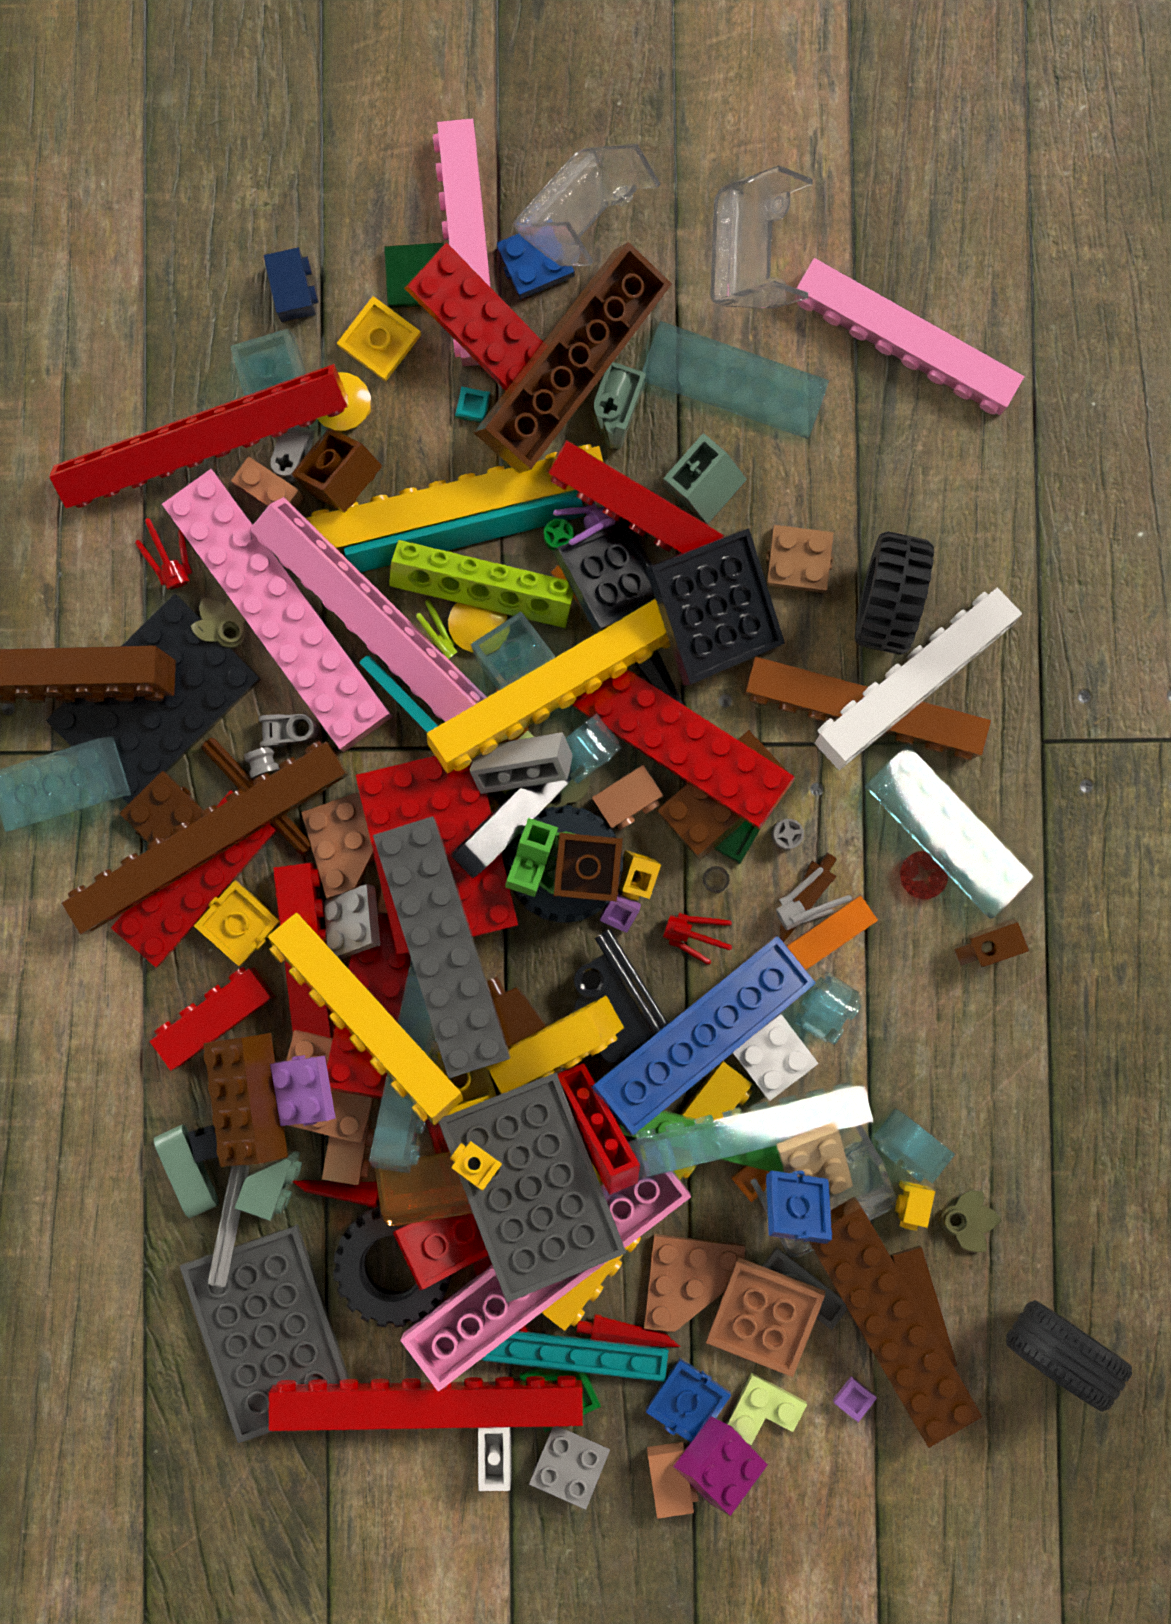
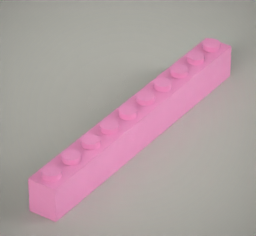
[250,497,487,722]

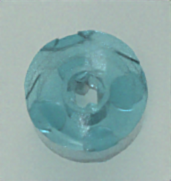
[565,714,622,784]
[794,971,861,1045]

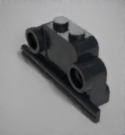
[574,929,669,1063]

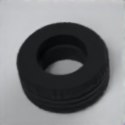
[1006,1300,1132,1412]

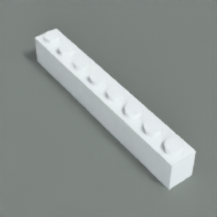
[814,587,1022,771]

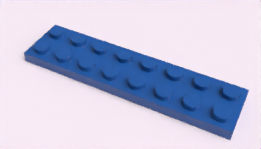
[591,936,816,1137]

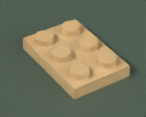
[776,1121,853,1196]

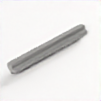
[208,1165,249,1287]

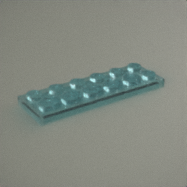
[642,321,830,439]
[865,745,1033,919]

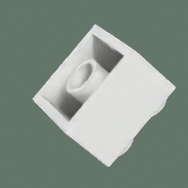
[733,1014,819,1101]

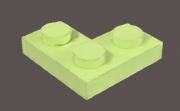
[726,1373,807,1445]

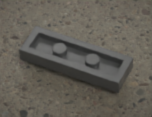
[761,1247,848,1330]

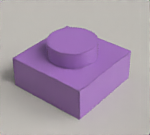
[600,894,641,933]
[833,1376,877,1422]

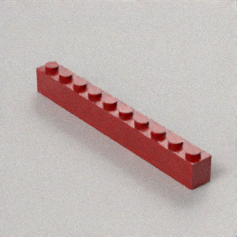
[49,364,348,509]
[269,1376,583,1431]

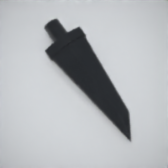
[635,649,683,704]

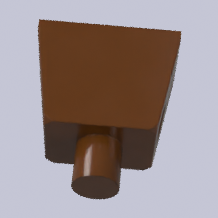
[954,918,1029,967]
[487,976,546,1047]

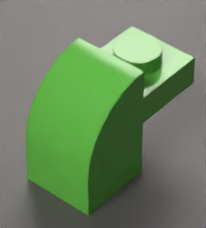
[505,818,558,897]

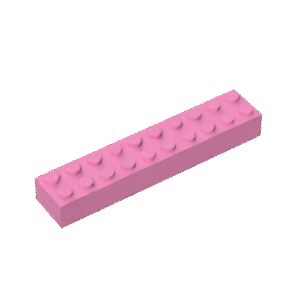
[162,469,393,752]
[400,1142,691,1392]

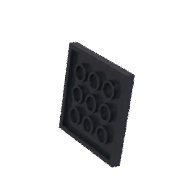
[646,528,785,685]

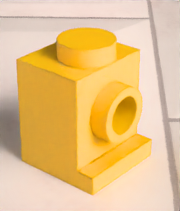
[618,850,661,900]
[450,1141,502,1191]
[895,1180,935,1231]

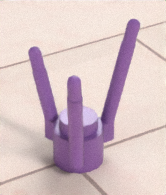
[553,503,615,545]

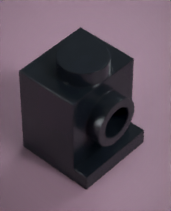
[188,1125,218,1163]

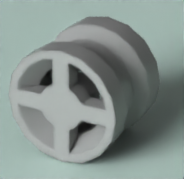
[244,746,280,779]
[771,819,804,849]

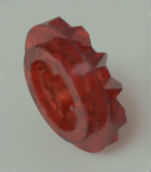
[899,851,949,899]

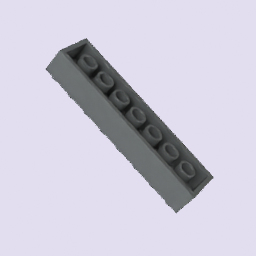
[373,816,511,1078]

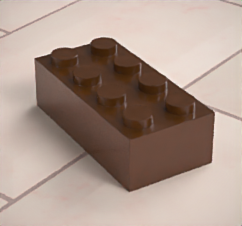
[657,730,788,861]
[203,1033,288,1167]

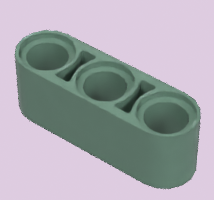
[154,1124,219,1218]

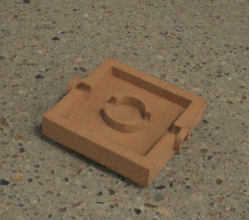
[766,525,834,593]

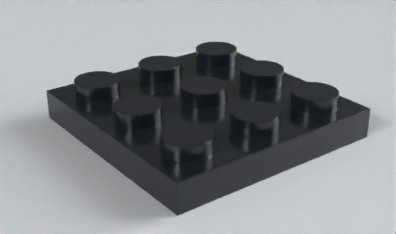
[552,520,655,633]

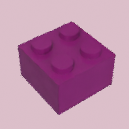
[673,1416,768,1516]

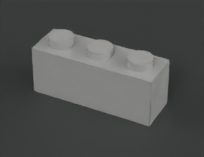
[470,732,573,794]

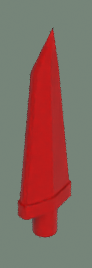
[293,1180,395,1208]
[576,1314,681,1347]

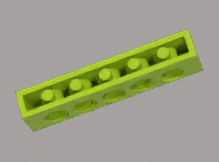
[389,540,574,628]

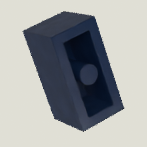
[263,247,319,322]

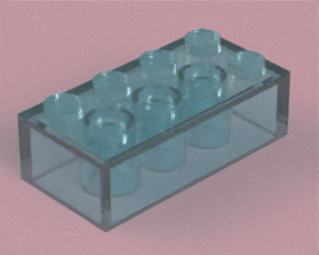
[0,737,131,832]

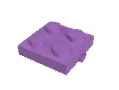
[270,1055,335,1126]

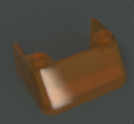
[373,1128,473,1226]

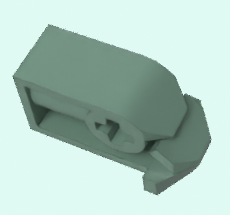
[592,362,646,449]

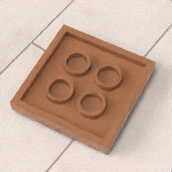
[286,1030,374,1144]
[706,1257,825,1377]

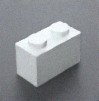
[478,1427,511,1491]

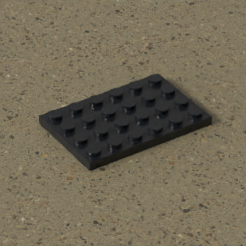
[46,594,261,804]

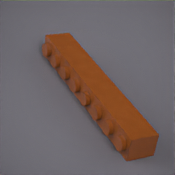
[743,656,991,761]

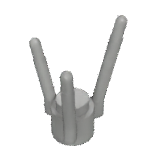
[776,867,852,930]

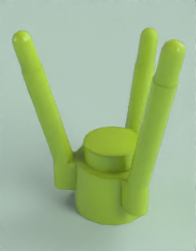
[416,599,458,659]

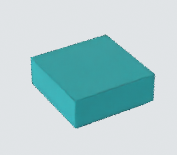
[455,386,491,423]

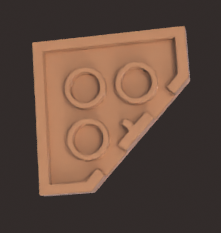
[301,792,374,899]
[644,1234,745,1332]

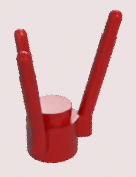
[135,518,193,590]
[663,912,732,965]

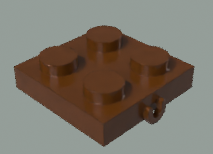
[119,771,204,843]

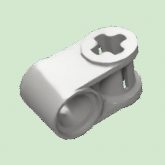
[270,425,314,484]
[258,714,319,748]

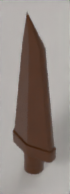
[780,852,837,943]

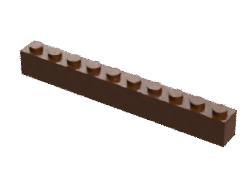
[62,741,349,935]

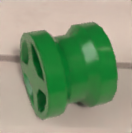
[544,518,574,551]

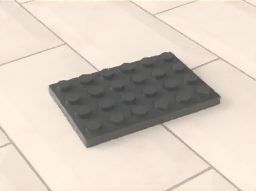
[439,1073,626,1303]
[180,1224,350,1443]

